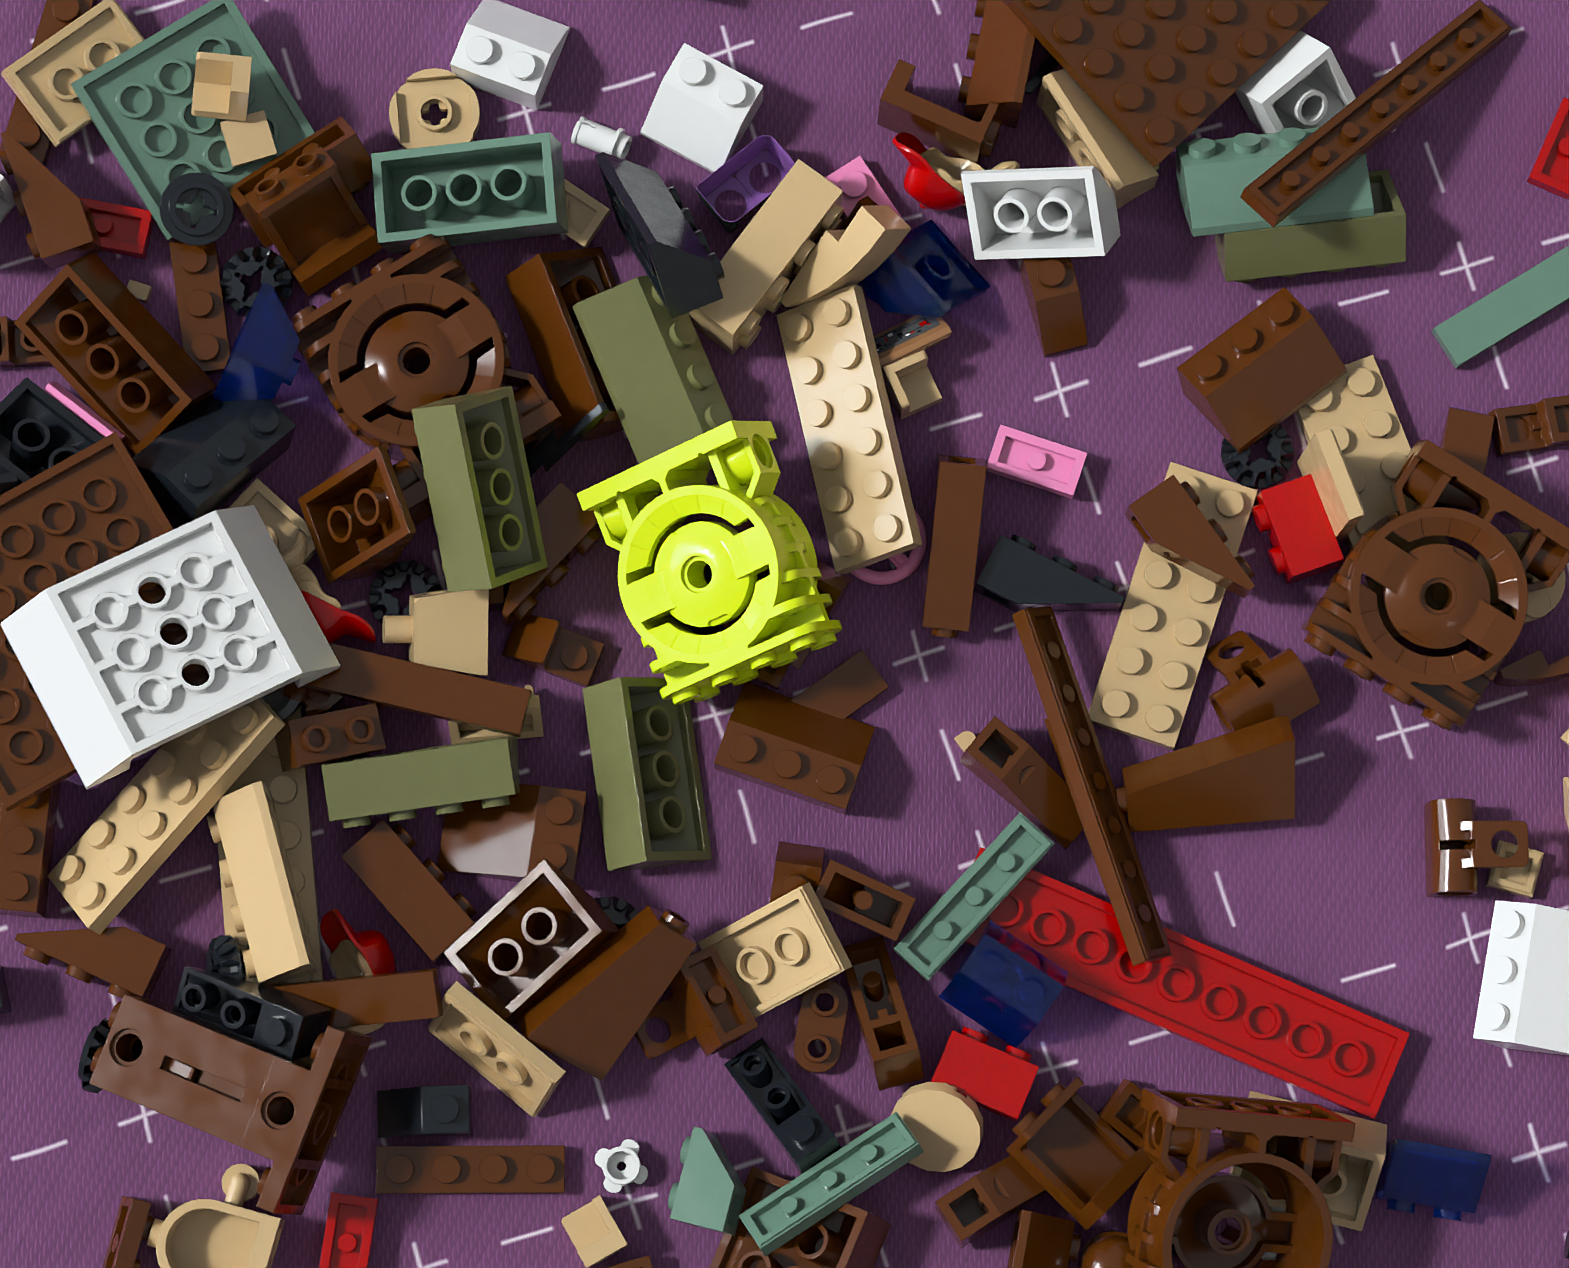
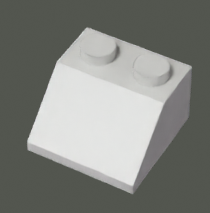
[450,0,570,110]
[1235,30,1356,134]
[640,43,764,173]

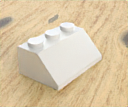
[961,166,1121,260]
[1473,900,1569,1056]

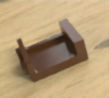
[877,59,1003,164]
[244,146,383,296]
[1006,1077,1153,1230]

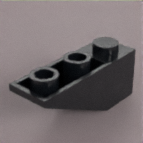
[974,534,1125,612]
[173,966,332,1061]
[724,1038,842,1174]

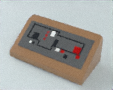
[874,309,952,371]

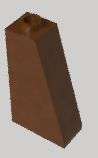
[922,454,987,638]
[1115,716,1295,832]
[516,905,697,1081]

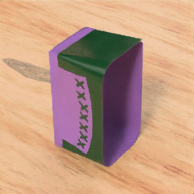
[696,135,795,235]

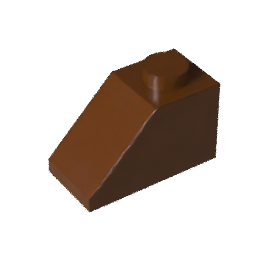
[1020,257,1088,357]
[815,859,916,941]

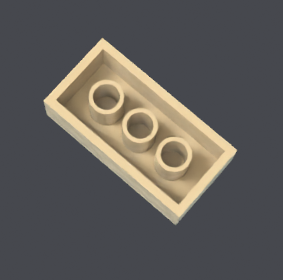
[689,159,844,355]

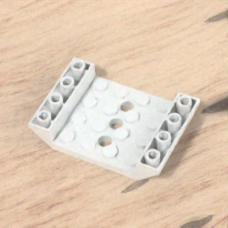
[0,505,340,789]

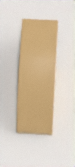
[780,205,911,307]

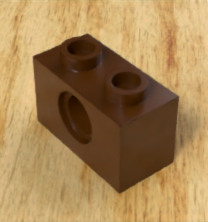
[275,703,386,772]

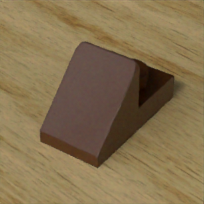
[502,614,605,688]

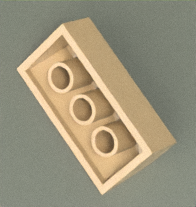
[207,781,318,986]

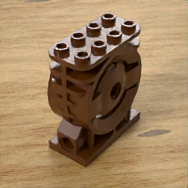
[288,234,564,526]
[1300,439,1569,731]
[1125,1088,1356,1268]

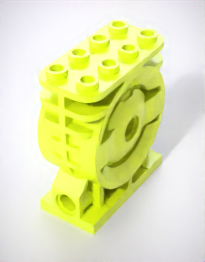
[577,420,843,705]

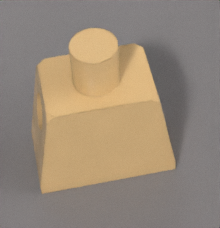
[382,589,489,675]

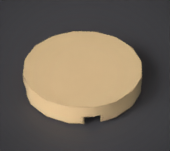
[891,1082,983,1172]

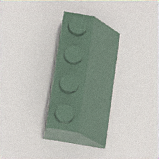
[1176,127,1374,237]

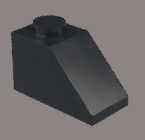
[377,1085,472,1138]

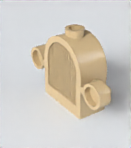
[147,1164,285,1268]

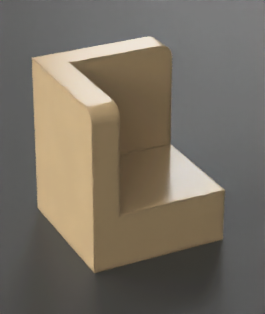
[191,52,252,121]
[882,350,942,420]
[562,1195,629,1268]

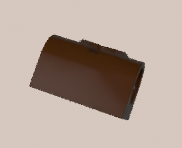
[1205,631,1321,733]
[1424,798,1529,897]
[634,945,758,1059]

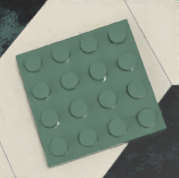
[71,0,315,242]

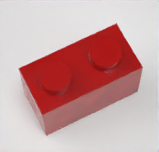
[1252,474,1344,585]
[930,1027,1039,1122]

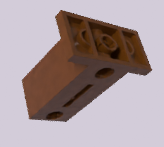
[89,994,372,1215]

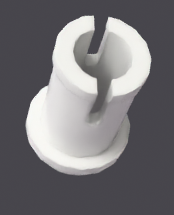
[571,116,632,159]

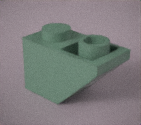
[668,1127,747,1236]

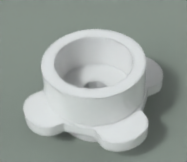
[595,1139,648,1193]

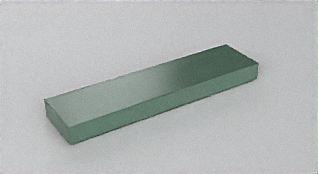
[1431,246,1569,369]
[894,812,1054,981]
[739,1112,924,1256]

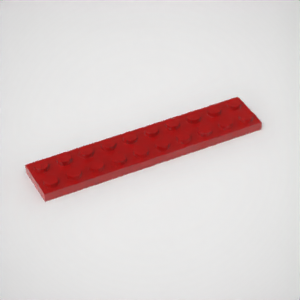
[964,847,1410,1120]

